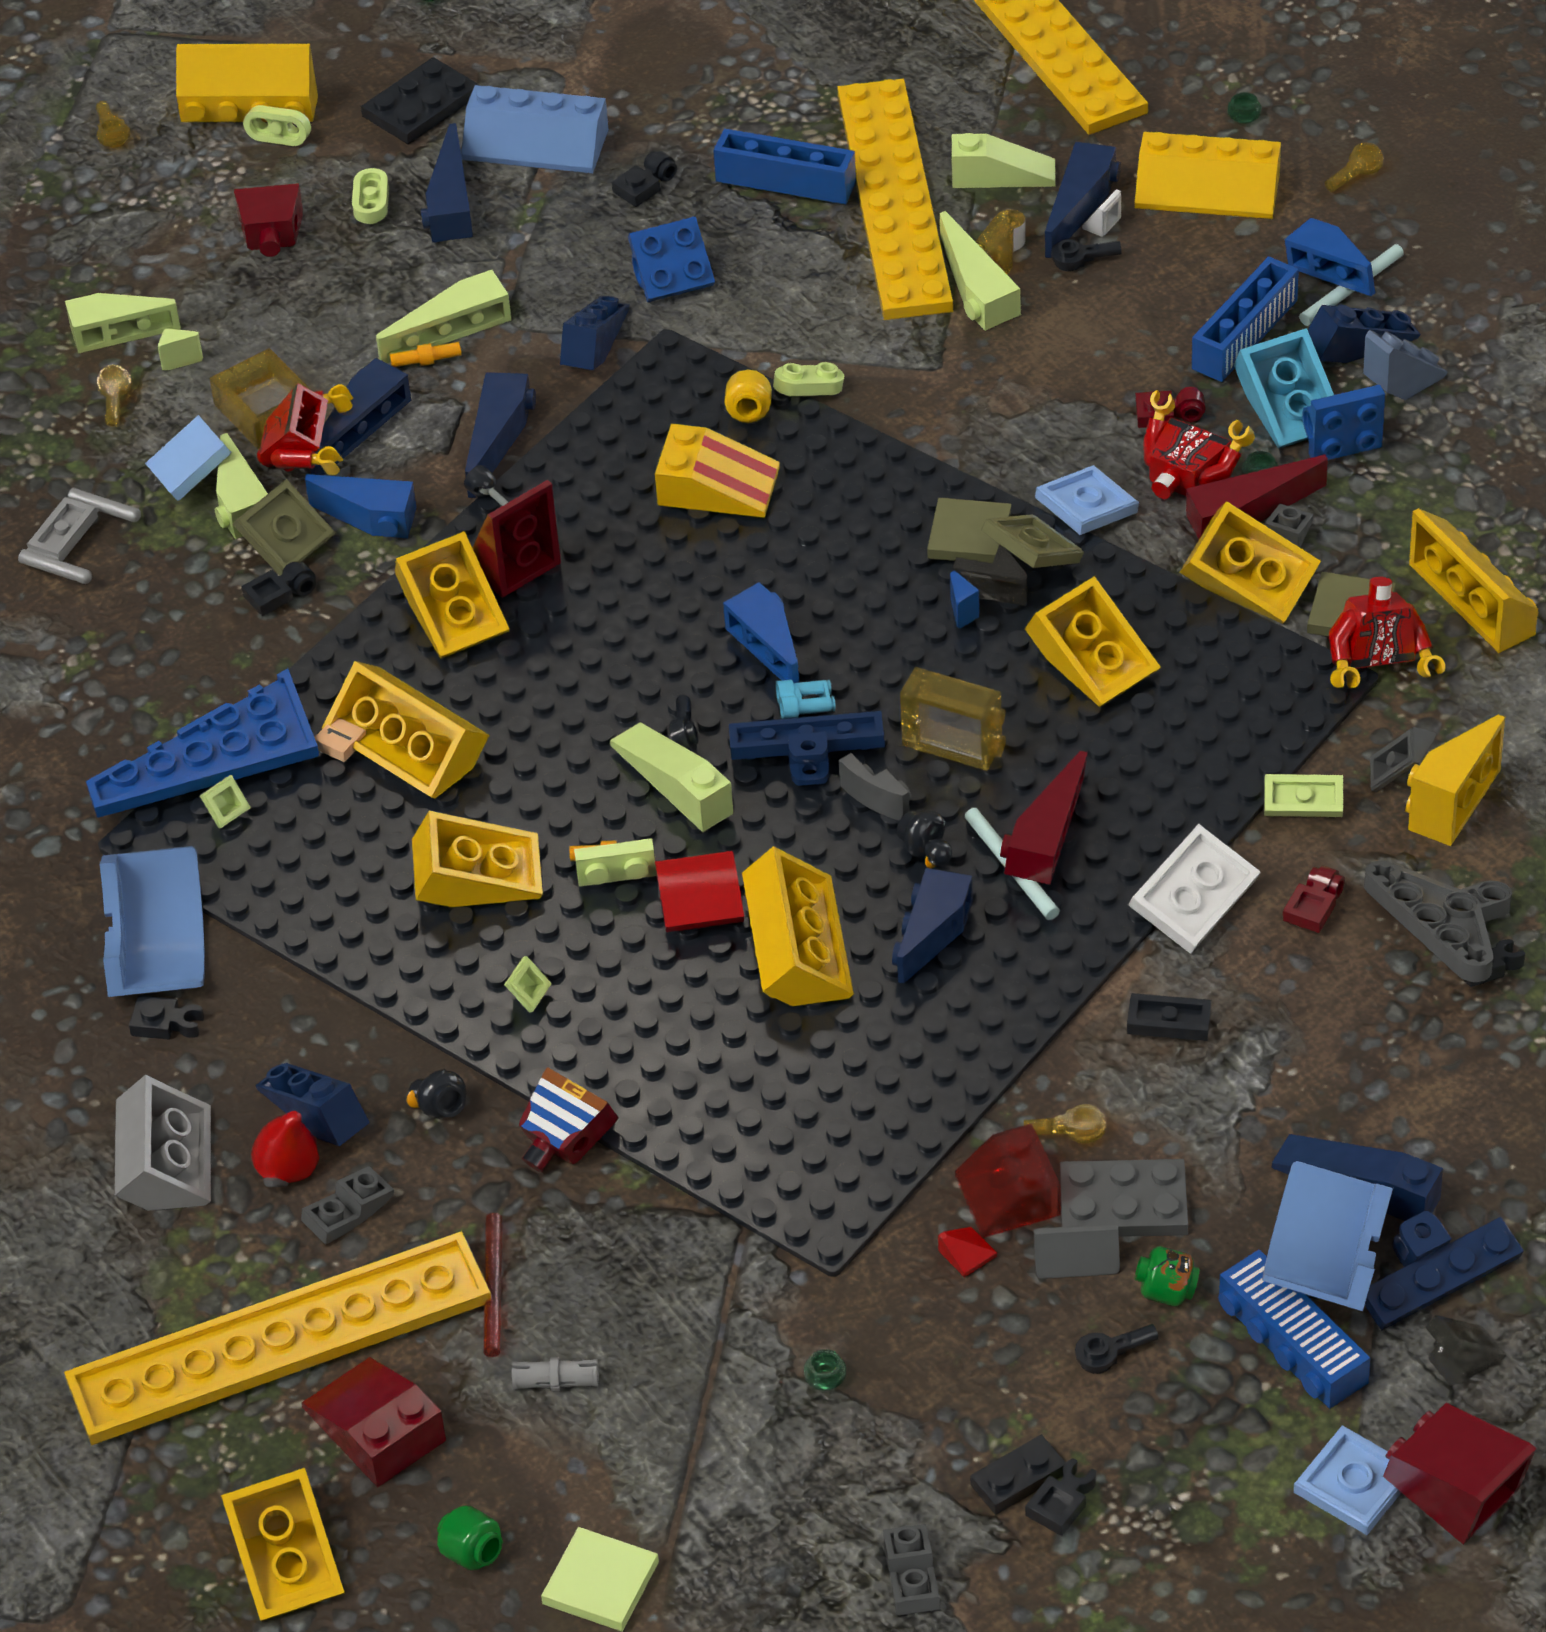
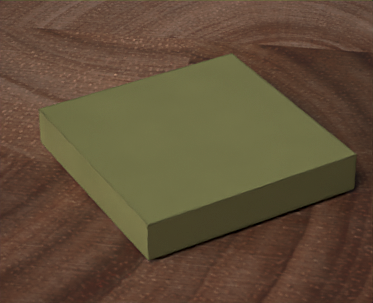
[233,479,336,576]
[927,497,1012,565]
[981,514,1084,568]
[1307,572,1396,636]

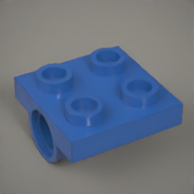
[628,216,715,303]
[1302,385,1385,460]

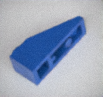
[1284,218,1376,296]
[305,474,417,538]
[723,582,799,683]

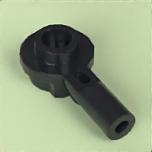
[1051,239,1121,271]
[669,695,699,753]
[1075,1324,1158,1374]

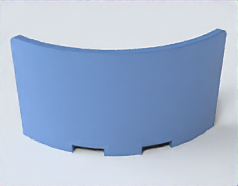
[99,846,205,997]
[1262,1161,1393,1311]

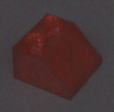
[955,1123,1061,1238]

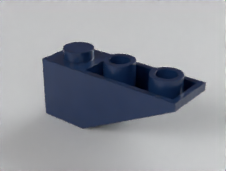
[560,296,630,370]
[1308,305,1421,363]
[892,868,973,983]
[255,1063,370,1146]

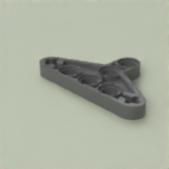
[1364,861,1512,982]

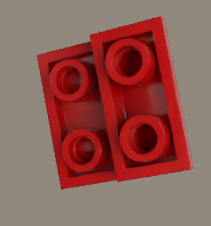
[655,851,744,932]

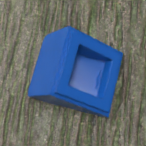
[950,571,979,628]

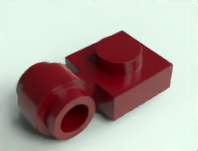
[1135,387,1206,428]
[1283,865,1345,933]

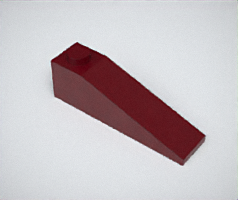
[1186,454,1328,539]
[1000,751,1088,885]

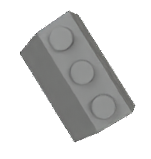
[114,1075,211,1211]

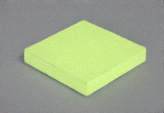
[541,1527,659,1632]

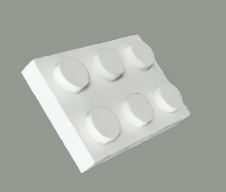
[1128,824,1261,954]

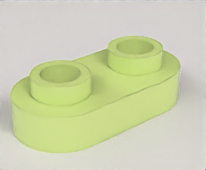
[243,105,311,146]
[352,168,389,224]
[773,362,844,396]

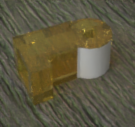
[976,210,1025,275]

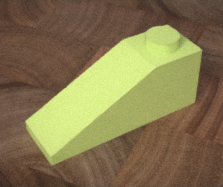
[952,133,1055,188]
[65,293,181,354]
[214,433,268,539]

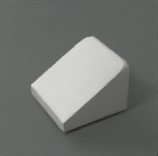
[1082,189,1121,237]

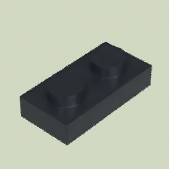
[1127,993,1212,1041]
[970,1434,1066,1515]

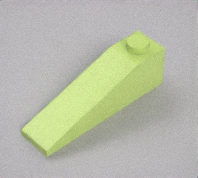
[940,211,1021,331]
[376,270,511,363]
[610,722,733,832]

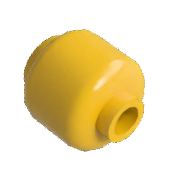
[724,369,772,423]

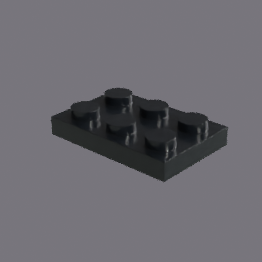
[361,57,479,144]

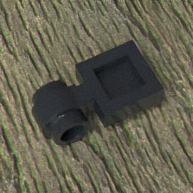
[611,151,677,207]
[241,561,316,617]

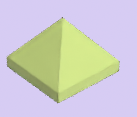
[200,775,251,828]
[504,956,552,1013]

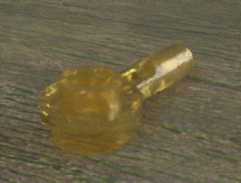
[96,101,130,148]
[1325,142,1384,192]
[96,365,132,426]
[1024,1104,1107,1143]

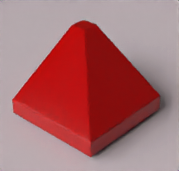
[938,1227,997,1278]

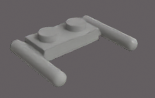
[18,488,141,584]

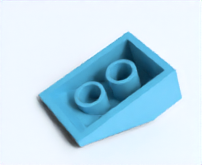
[1234,328,1334,449]

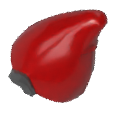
[251,1111,320,1188]

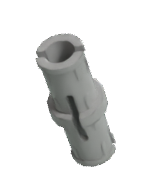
[512,1357,599,1391]

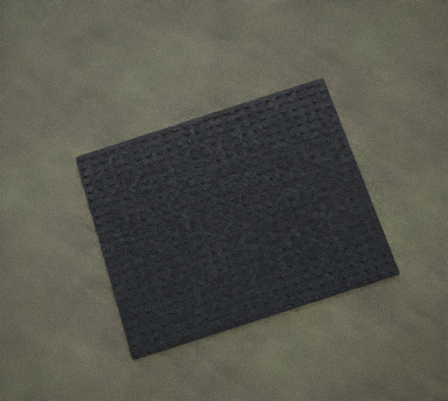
[98,329,1378,1277]

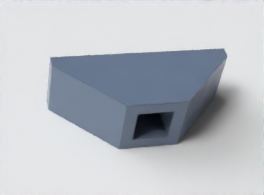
[1363,330,1448,400]

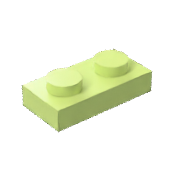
[1264,774,1343,817]
[574,838,656,887]

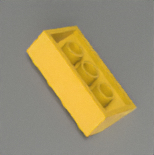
[176,44,318,122]
[1135,132,1281,219]
[1409,508,1538,653]
[322,661,490,798]
[742,846,854,1006]

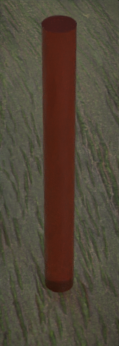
[483,1213,502,1357]

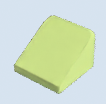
[158,328,203,370]

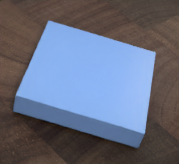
[145,415,231,501]
[1035,465,1139,535]
[1294,1425,1402,1535]

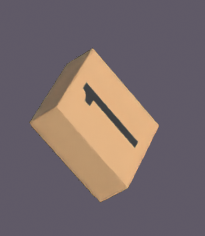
[315,718,366,762]

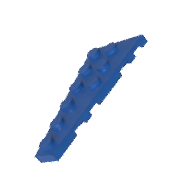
[86,669,319,818]

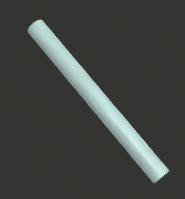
[1299,244,1404,326]
[965,808,1060,920]

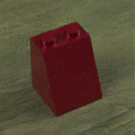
[1383,1402,1537,1545]

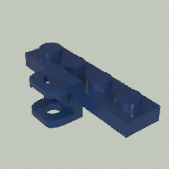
[729,711,885,786]
[1364,1211,1524,1331]

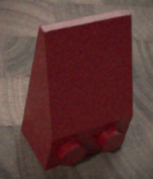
[473,480,561,598]
[301,1357,446,1488]

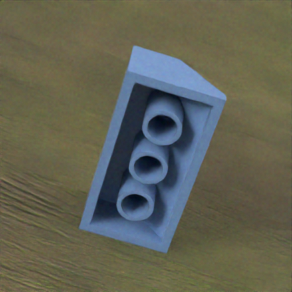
[461,85,609,173]

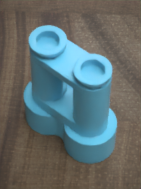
[776,679,835,719]

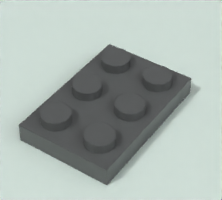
[1060,1159,1188,1237]

